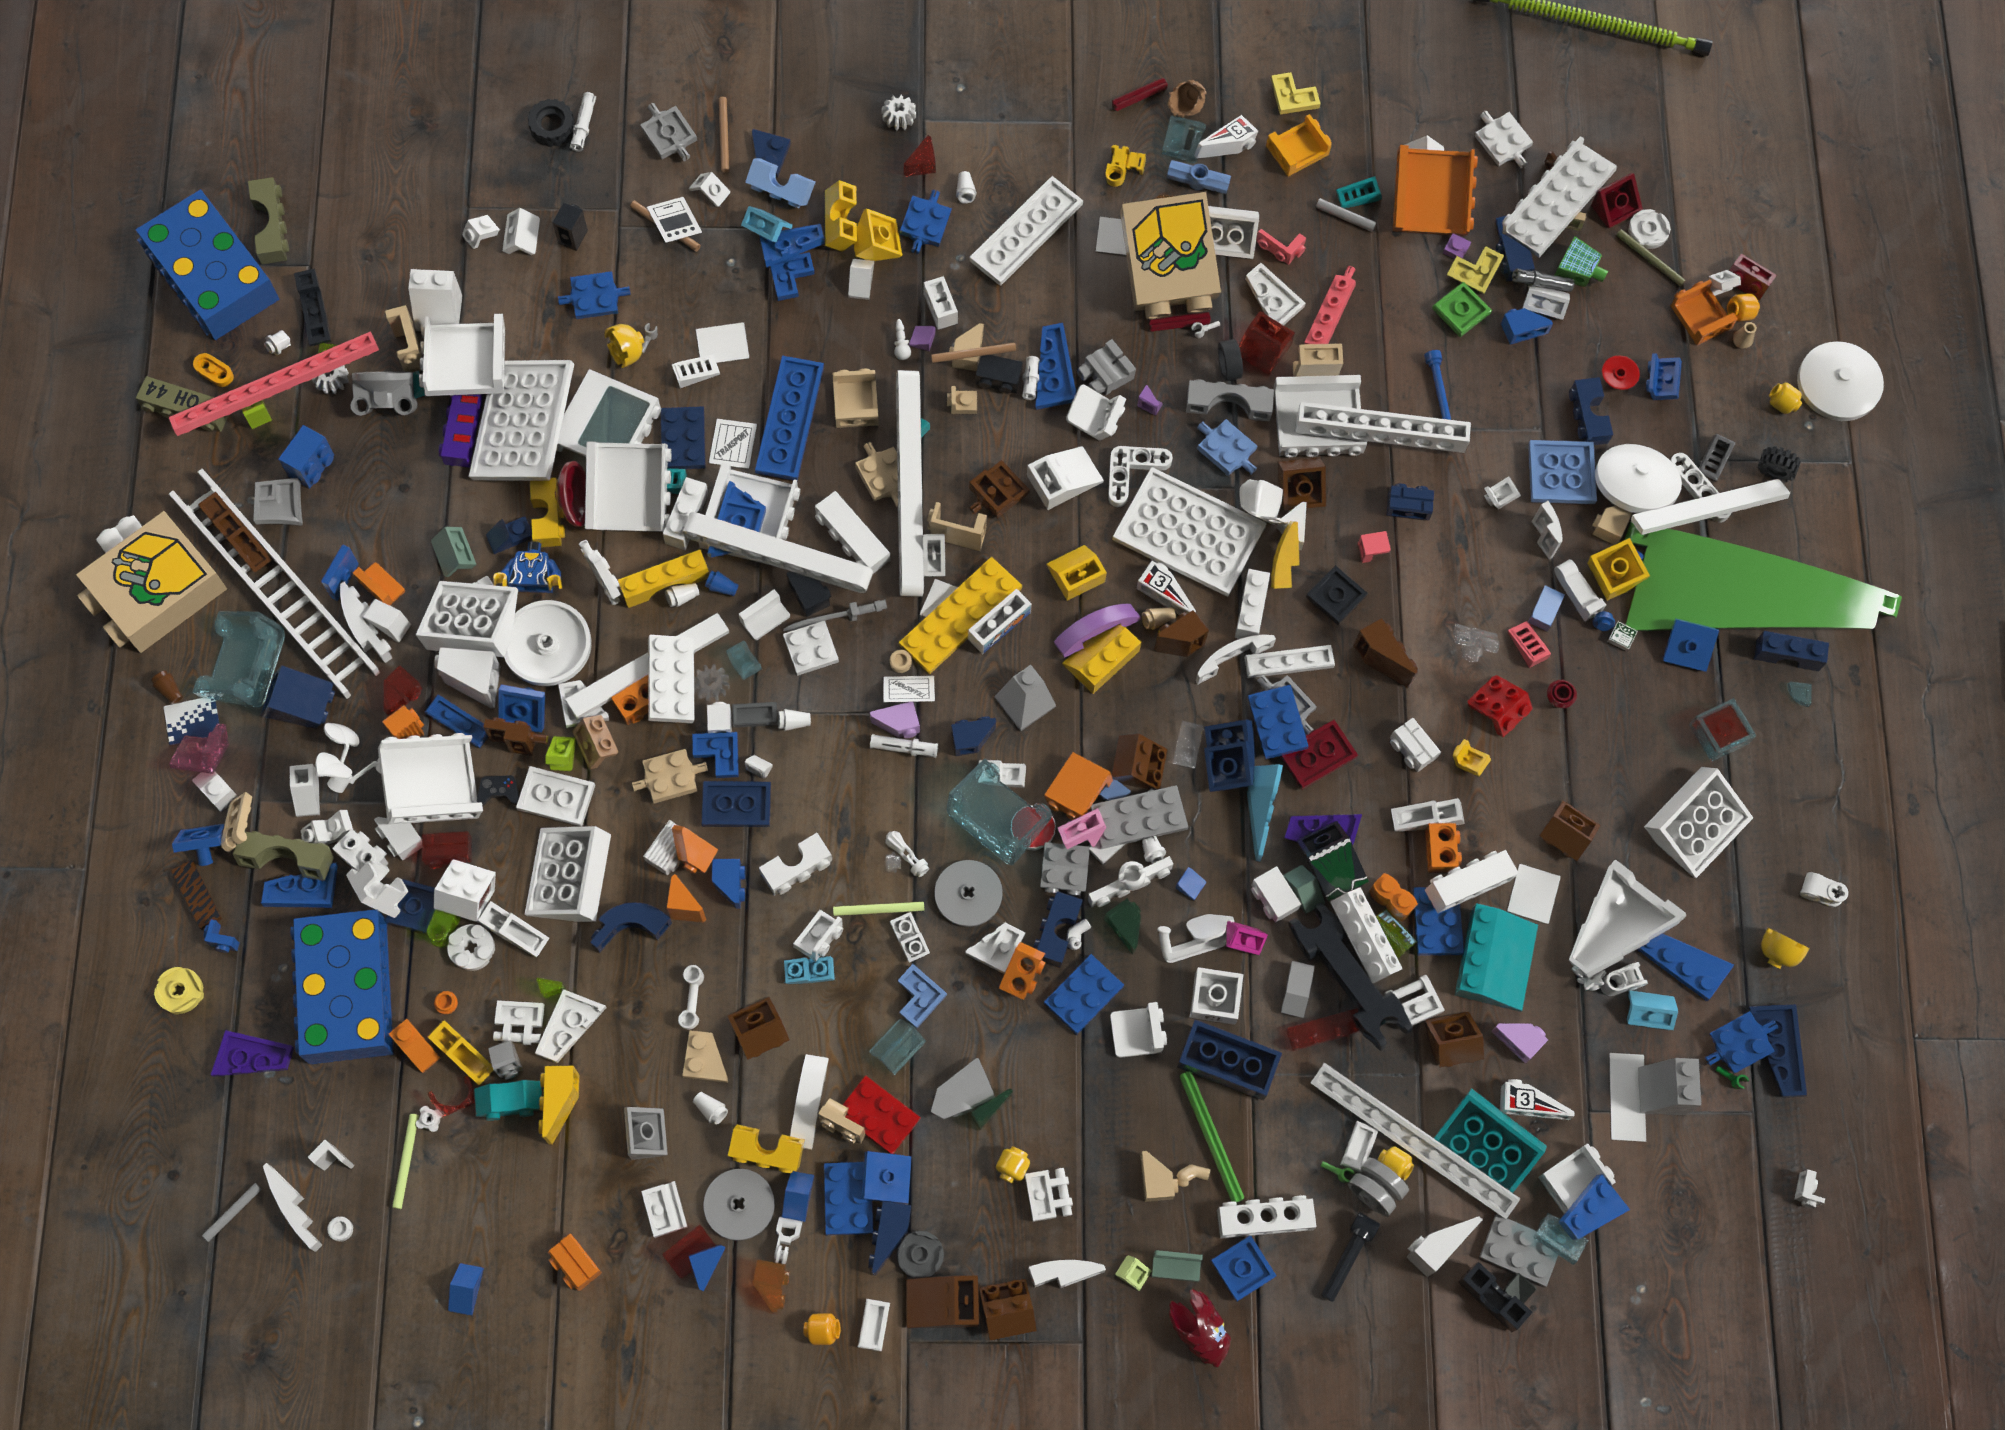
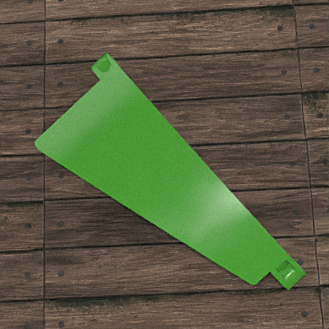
[1625,521,1902,631]

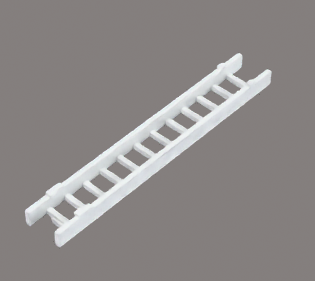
[169,469,380,699]

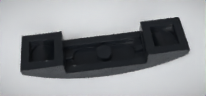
[294,268,331,347]

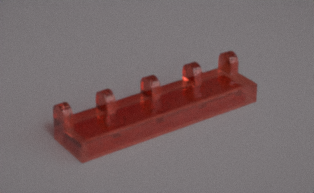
[1286,1008,1360,1052]

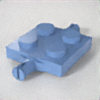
[1197,419,1257,476]

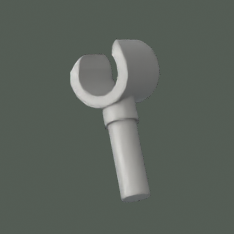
[642,323,658,354]

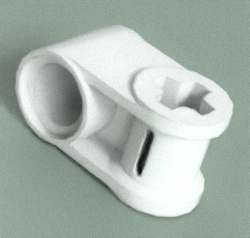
[1800,872,1848,907]
[1601,962,1648,996]

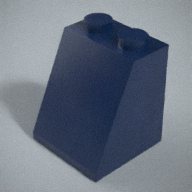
[260,666,335,729]

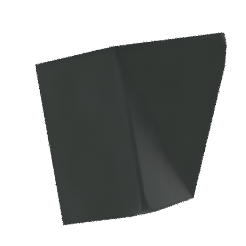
[1503,1273,1537,1303]

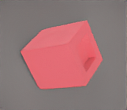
[1358,531,1391,563]

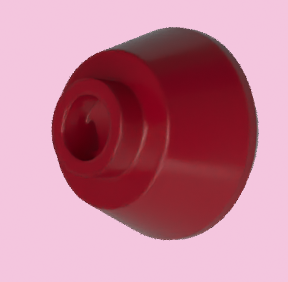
[1547,680,1577,708]

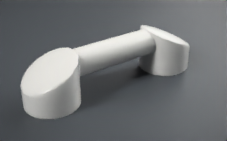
[678,965,704,1030]

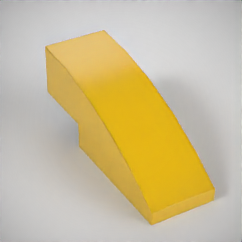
[1271,521,1300,589]
[427,1020,493,1085]

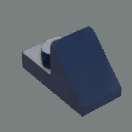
[486,516,532,555]

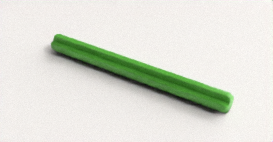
[1180,1071,1244,1203]

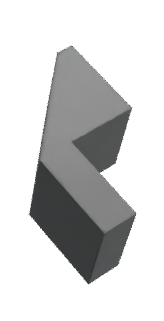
[1281,961,1314,1018]

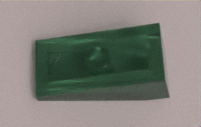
[971,1088,1013,1131]

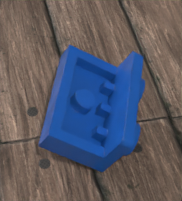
[1646,353,1682,400]

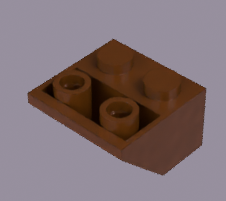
[1154,610,1209,657]
[1112,733,1167,790]
[979,1279,1037,1340]

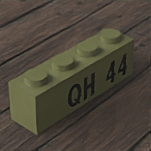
[136,376,229,432]

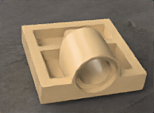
[818,1098,865,1144]

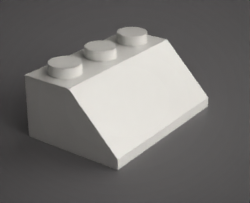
[1208,206,1259,259]

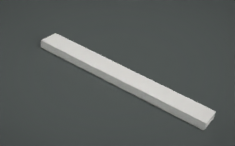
[1631,479,1790,535]
[565,613,729,719]

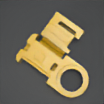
[1106,145,1146,187]

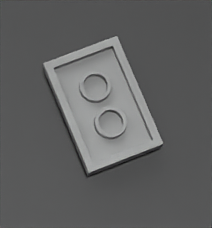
[1479,1214,1563,1288]

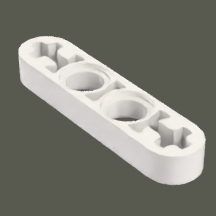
[1670,453,1731,523]

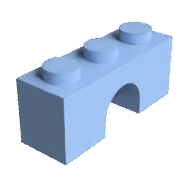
[746,158,815,208]

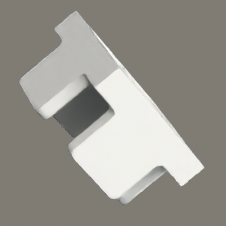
[346,860,408,918]

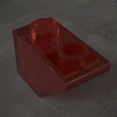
[384,665,422,717]

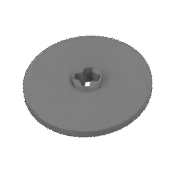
[935,860,1002,927]
[704,1169,775,1240]

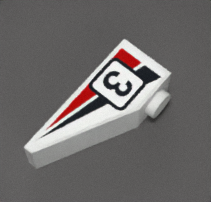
[1194,115,1258,159]
[1137,561,1196,615]
[1500,1079,1574,1120]

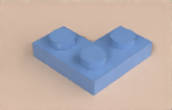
[898,964,947,1029]

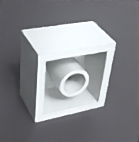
[1190,967,1243,1025]

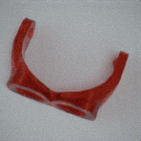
[428,1075,475,1117]

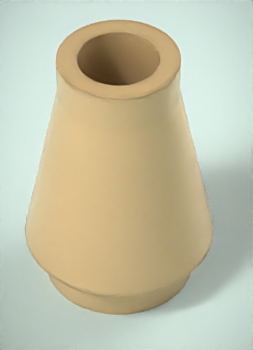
[1733,322,1757,349]
[1142,607,1176,630]

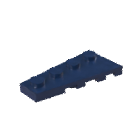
[1748,1004,1807,1098]

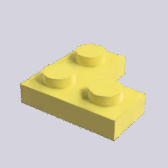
[1271,72,1320,115]
[1447,246,1504,294]

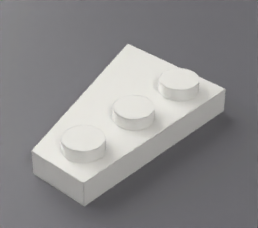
[1245,263,1306,333]
[535,989,607,1063]

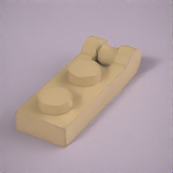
[221,792,252,852]

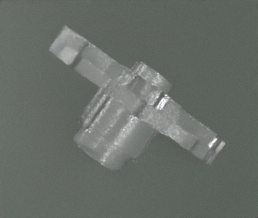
[1453,624,1500,662]

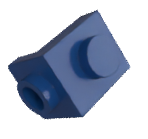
[203,919,240,953]

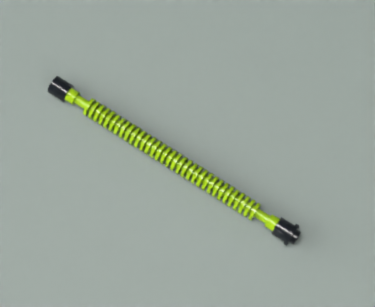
[1473,0,1713,56]

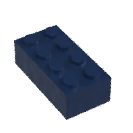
[1177,1020,1282,1101]

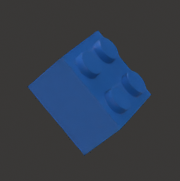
[278,425,334,489]

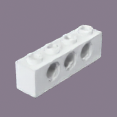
[1217,1195,1316,1238]

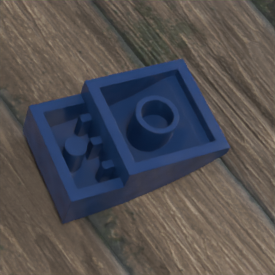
[1204,720,1255,792]

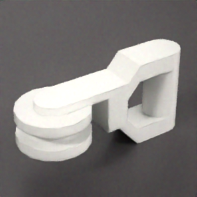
[774,1217,803,1266]

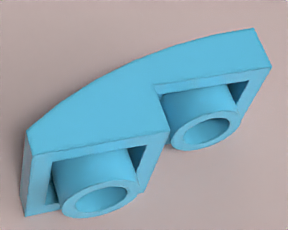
[784,956,835,984]

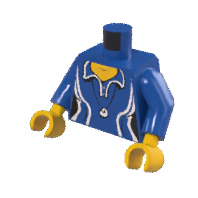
[493,541,562,593]

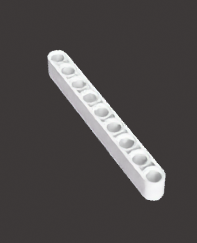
[682,512,873,593]

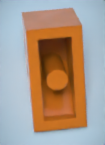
[672,825,718,874]
[389,1019,440,1073]

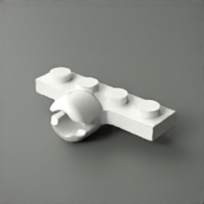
[1088,856,1173,908]

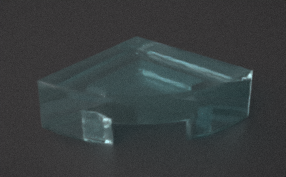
[1787,682,1812,707]

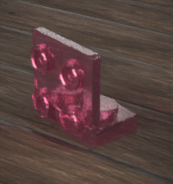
[169,723,229,774]

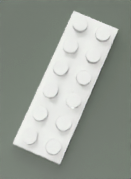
[970,176,1083,286]

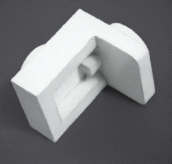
[462,215,500,249]
[1484,476,1521,509]

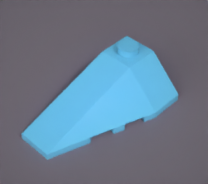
[1247,764,1283,862]

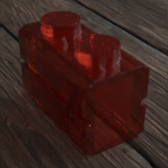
[422,831,472,868]

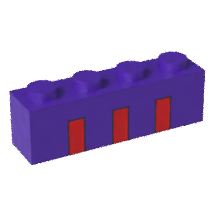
[439,394,484,468]

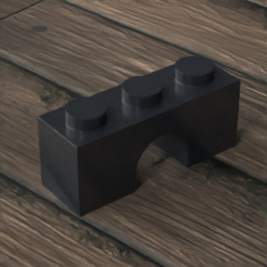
[1458,1262,1533,1333]

